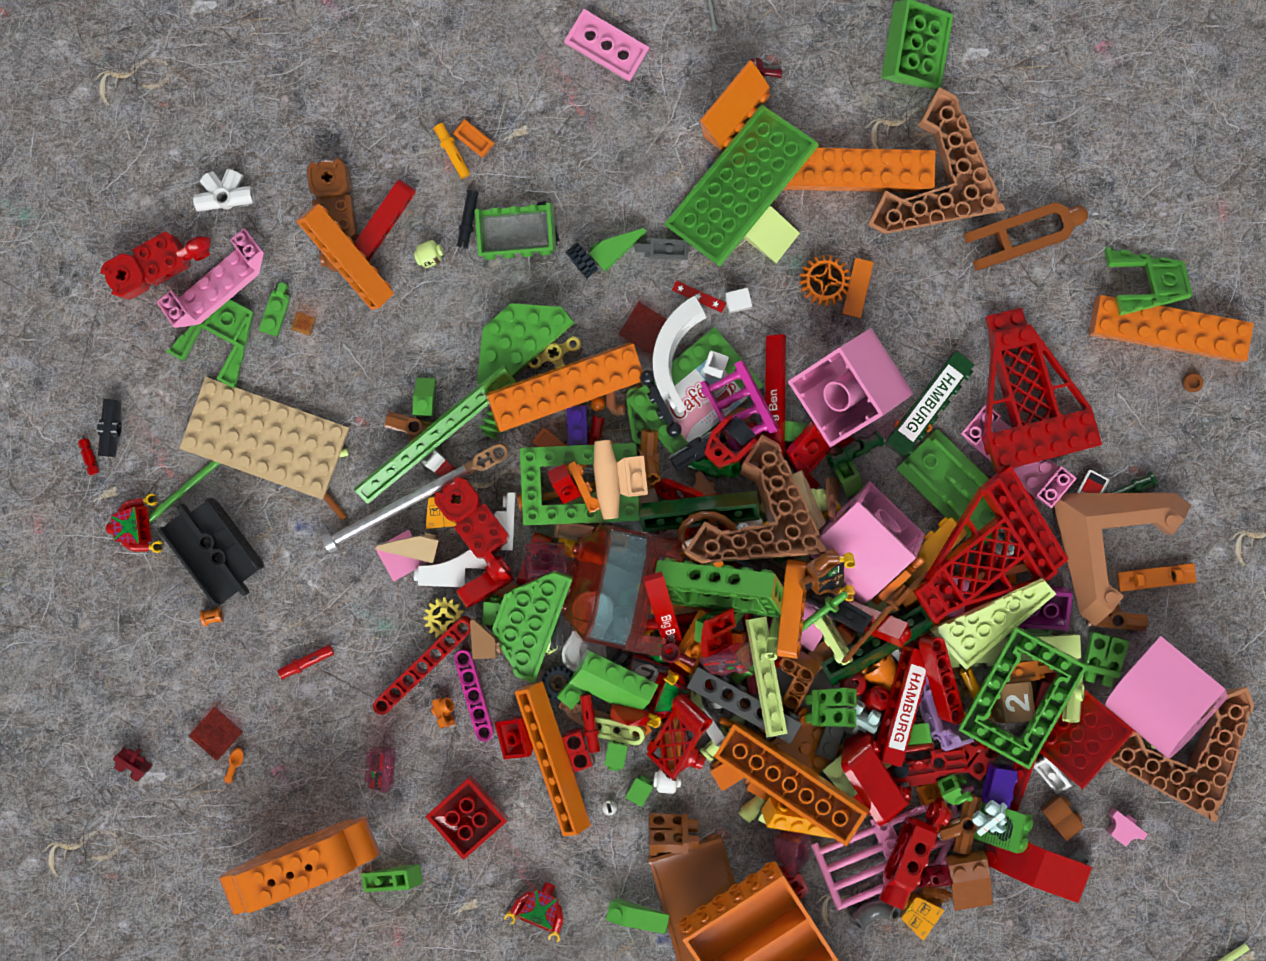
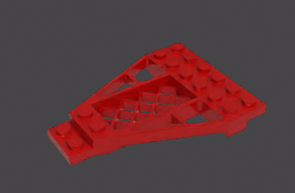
[981,308,1102,473]
[913,465,1069,624]

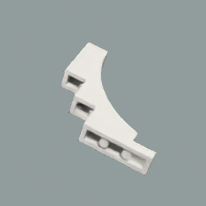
[414,492,515,587]

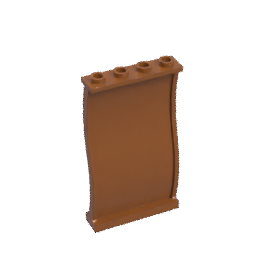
[648,833,736,961]

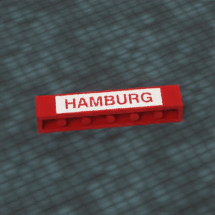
[877,646,927,767]

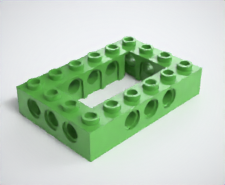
[520,443,640,526]
[655,558,784,618]
[958,626,1087,769]

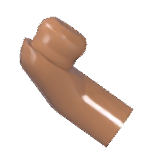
[606,391,626,417]

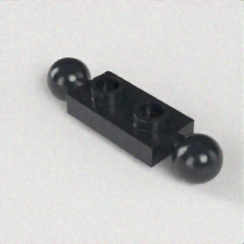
[640,370,682,437]

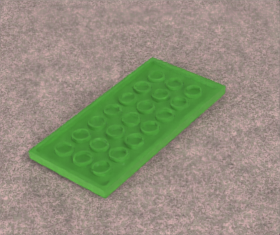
[664,105,819,267]

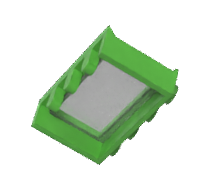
[475,203,557,260]

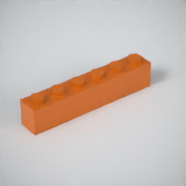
[296,204,394,310]

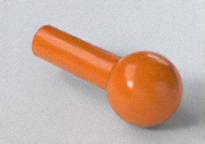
[590,397,605,412]

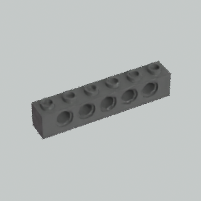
[687,665,802,744]

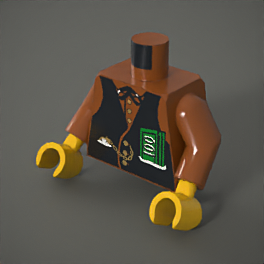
[799,548,855,601]

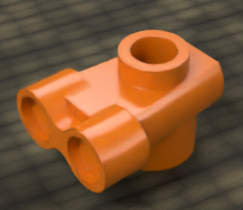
[431,697,456,729]

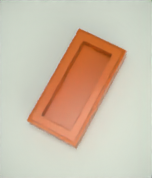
[452,119,495,159]

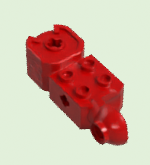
[100,231,211,300]
[434,477,511,581]

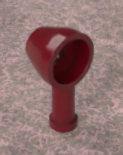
[750,58,782,79]
[660,642,696,667]

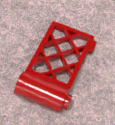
[646,694,713,779]

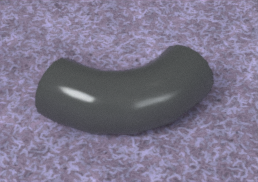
[849,899,902,930]

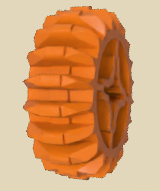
[799,254,851,307]

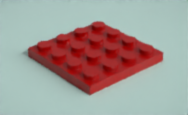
[1039,689,1135,790]

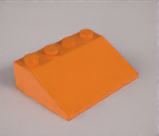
[700,60,770,151]

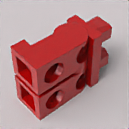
[964,739,1000,781]

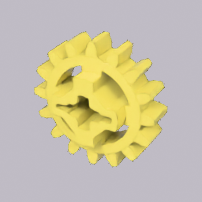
[423,597,465,638]

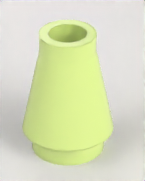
[738,795,765,824]

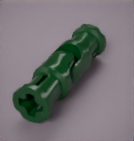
[826,431,884,469]

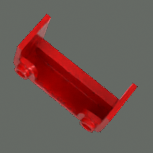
[841,731,912,826]

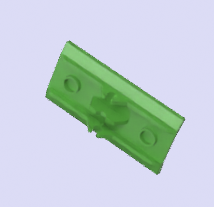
[896,429,1002,548]

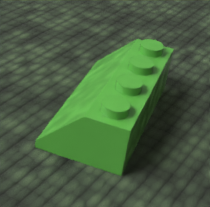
[569,648,658,710]

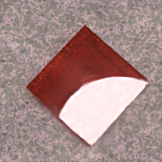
[189,707,243,761]

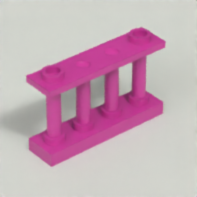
[700,361,779,451]

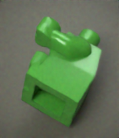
[937,773,973,805]

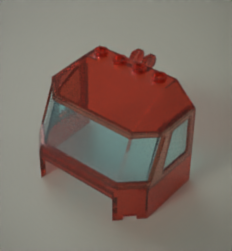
[561,524,683,656]

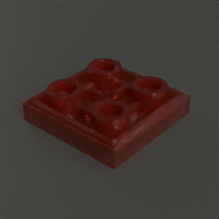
[619,302,667,355]

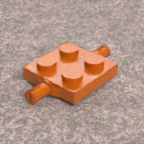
[872,556,925,605]

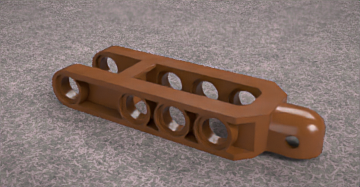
[963,202,1088,271]

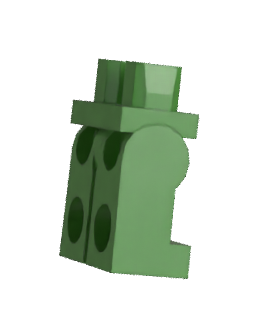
[1083,630,1130,687]
[805,688,857,727]

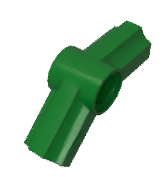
[686,457,741,478]

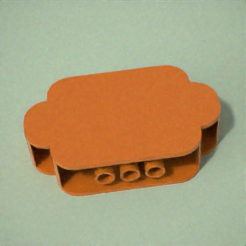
[219,816,380,915]

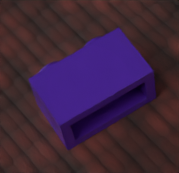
[567,406,588,446]
[981,762,1018,809]

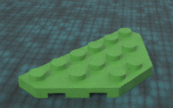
[477,303,575,385]
[492,571,573,683]

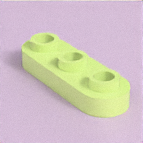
[814,614,853,665]
[595,716,646,745]

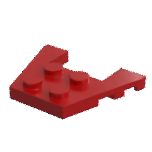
[786,421,856,489]

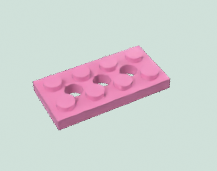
[564,9,649,82]

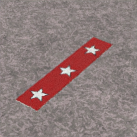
[672,280,726,313]

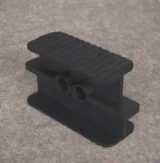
[159,498,264,606]

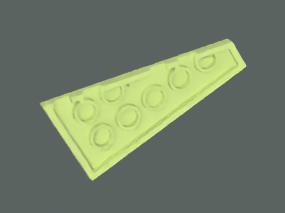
[930,578,1056,670]

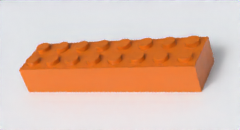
[783,148,935,193]
[1088,295,1254,363]
[485,342,643,432]
[714,722,871,846]

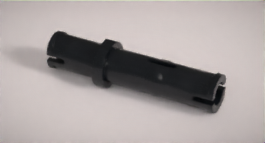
[456,190,479,249]

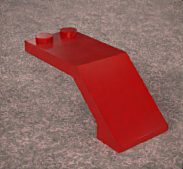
[984,841,1093,903]

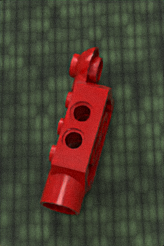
[879,797,952,910]

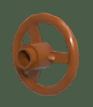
[677,511,737,562]

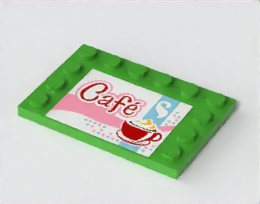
[627,327,764,455]

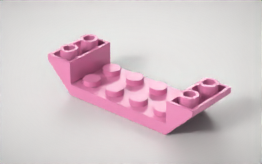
[157,228,264,328]
[961,404,1077,508]

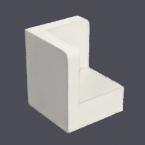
[725,288,752,314]
[703,350,729,379]

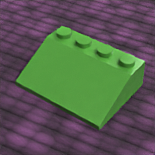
[881,0,954,90]

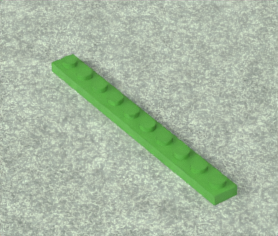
[354,366,516,504]

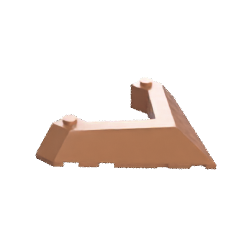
[868,87,1005,234]
[684,434,827,563]
[1054,493,1191,626]
[1108,687,1254,823]

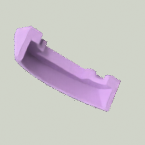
[918,676,974,751]

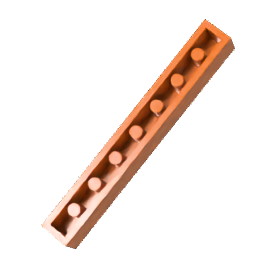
[514,681,591,836]

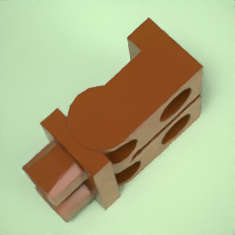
[648,813,699,856]

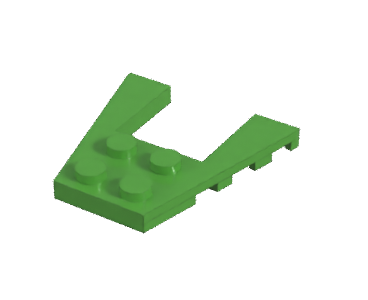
[1104,247,1193,316]
[166,299,254,388]

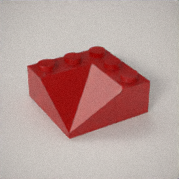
[425,775,509,860]

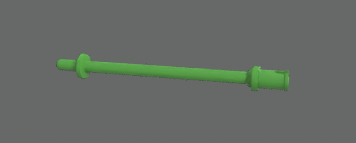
[731,591,848,684]

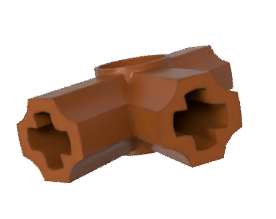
[384,411,433,442]
[637,429,661,489]
[1086,604,1148,631]
[939,794,982,855]

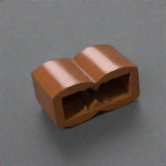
[1039,795,1084,841]

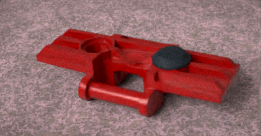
[887,740,969,787]

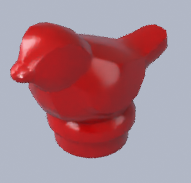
[680,739,706,772]

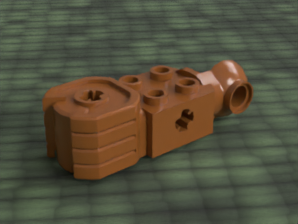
[307,158,359,272]

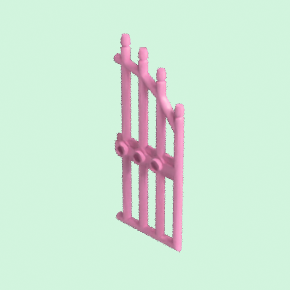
[811,785,975,911]

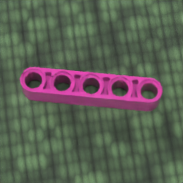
[454,649,494,742]

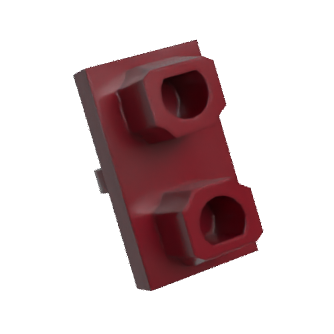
[113,747,153,782]
[918,864,953,887]

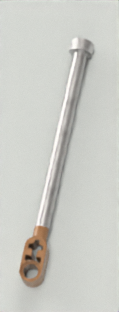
[322,442,509,553]

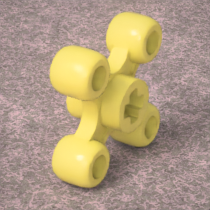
[528,336,581,369]

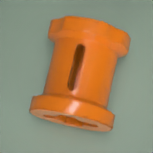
[200,606,224,627]

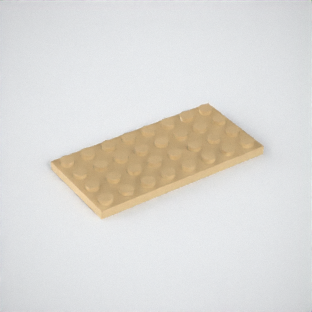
[179,377,350,500]

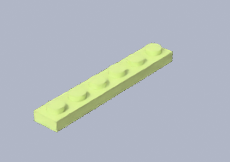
[745,617,787,737]

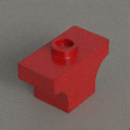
[547,463,581,504]

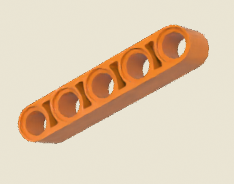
[777,560,809,659]

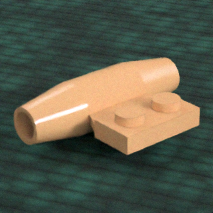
[593,440,648,519]

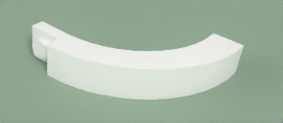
[653,296,706,413]

